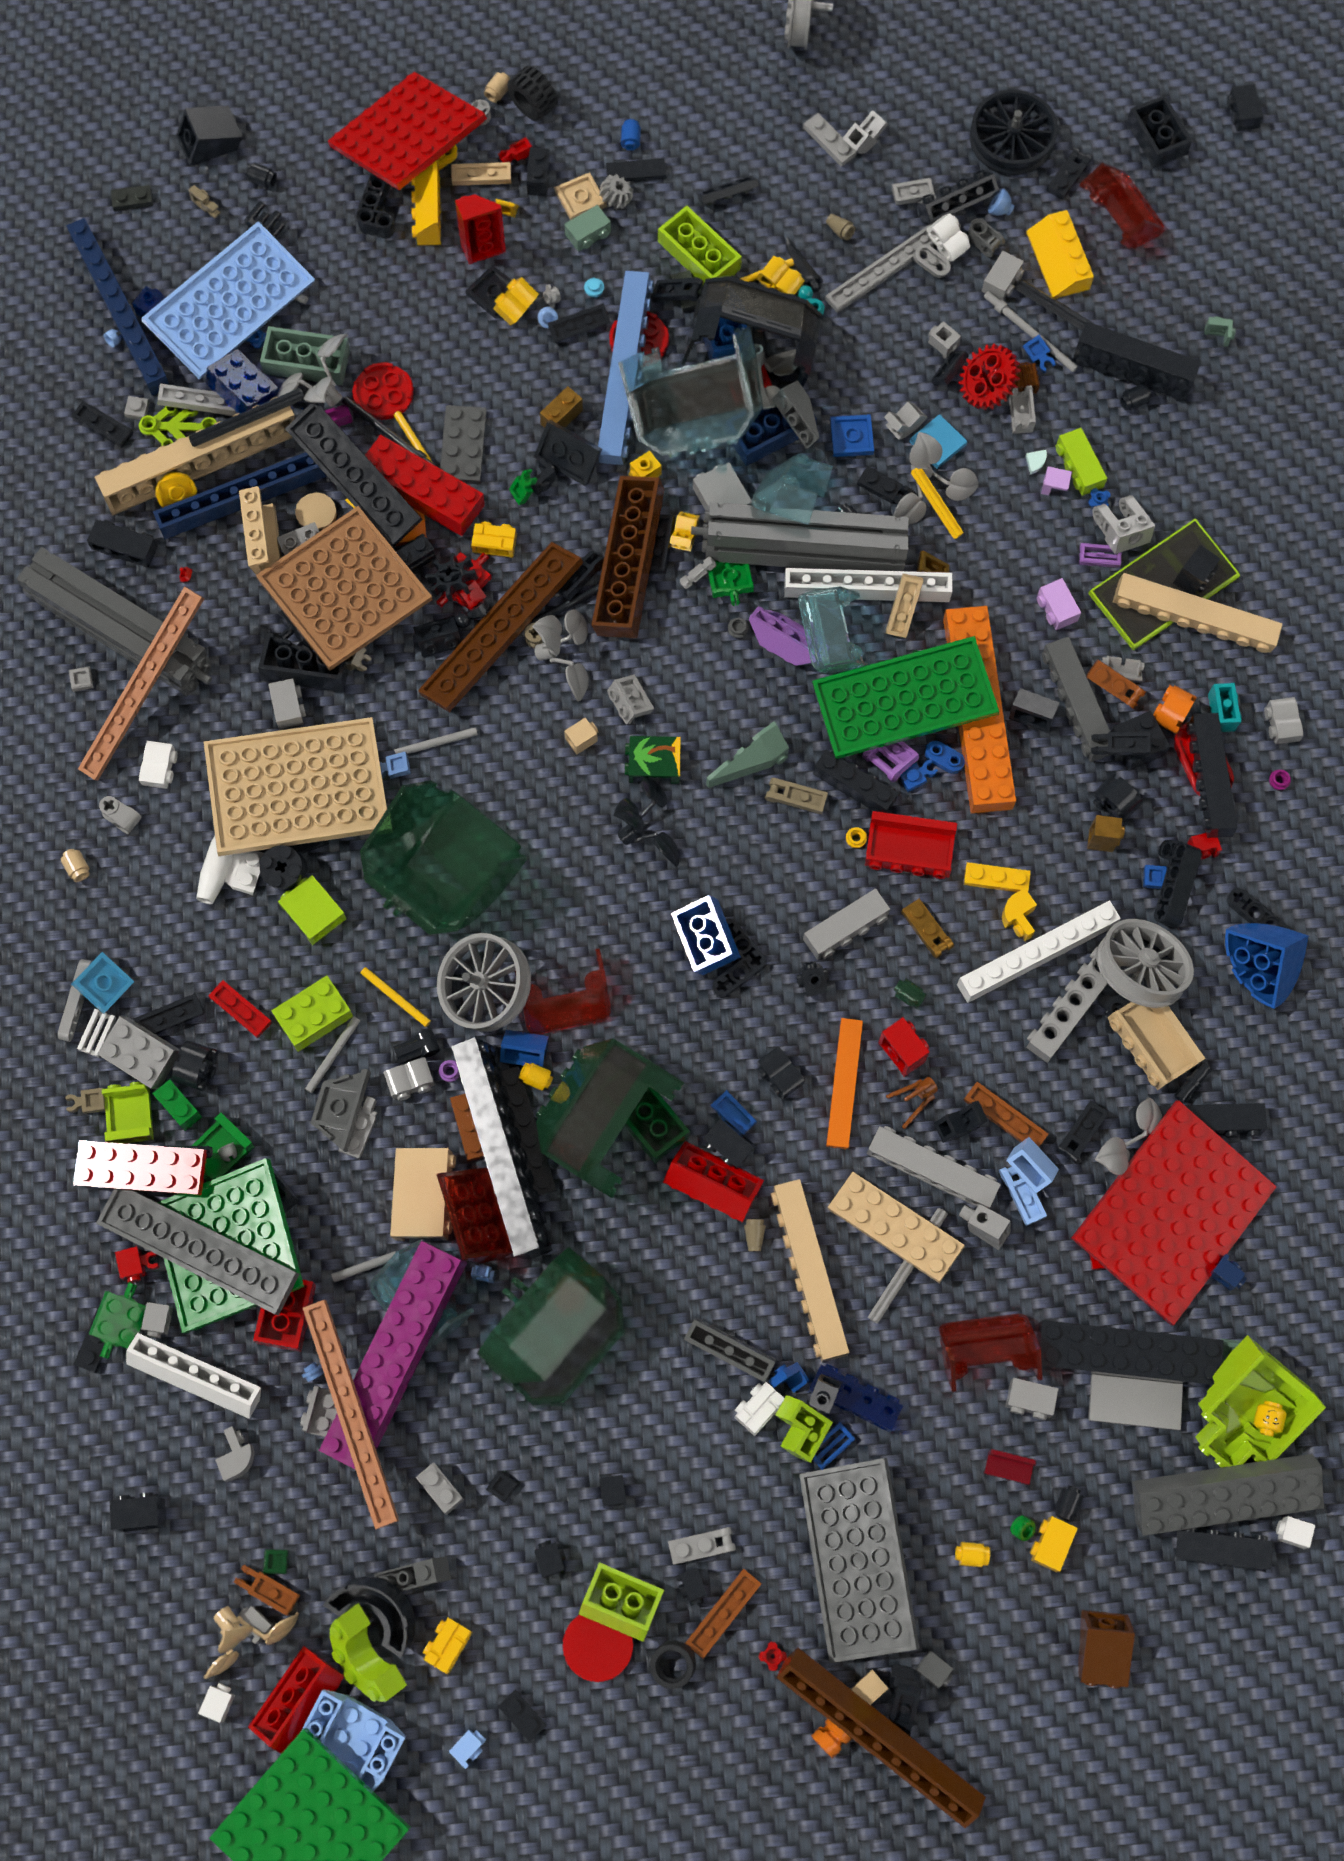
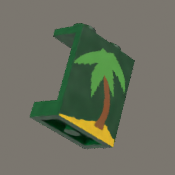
[625,736,680,784]

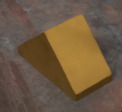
[917,551,949,573]

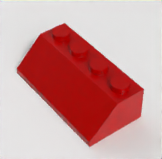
[455,194,506,264]
[663,1141,764,1222]
[248,1646,344,1754]

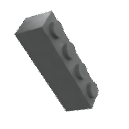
[684,1317,776,1382]

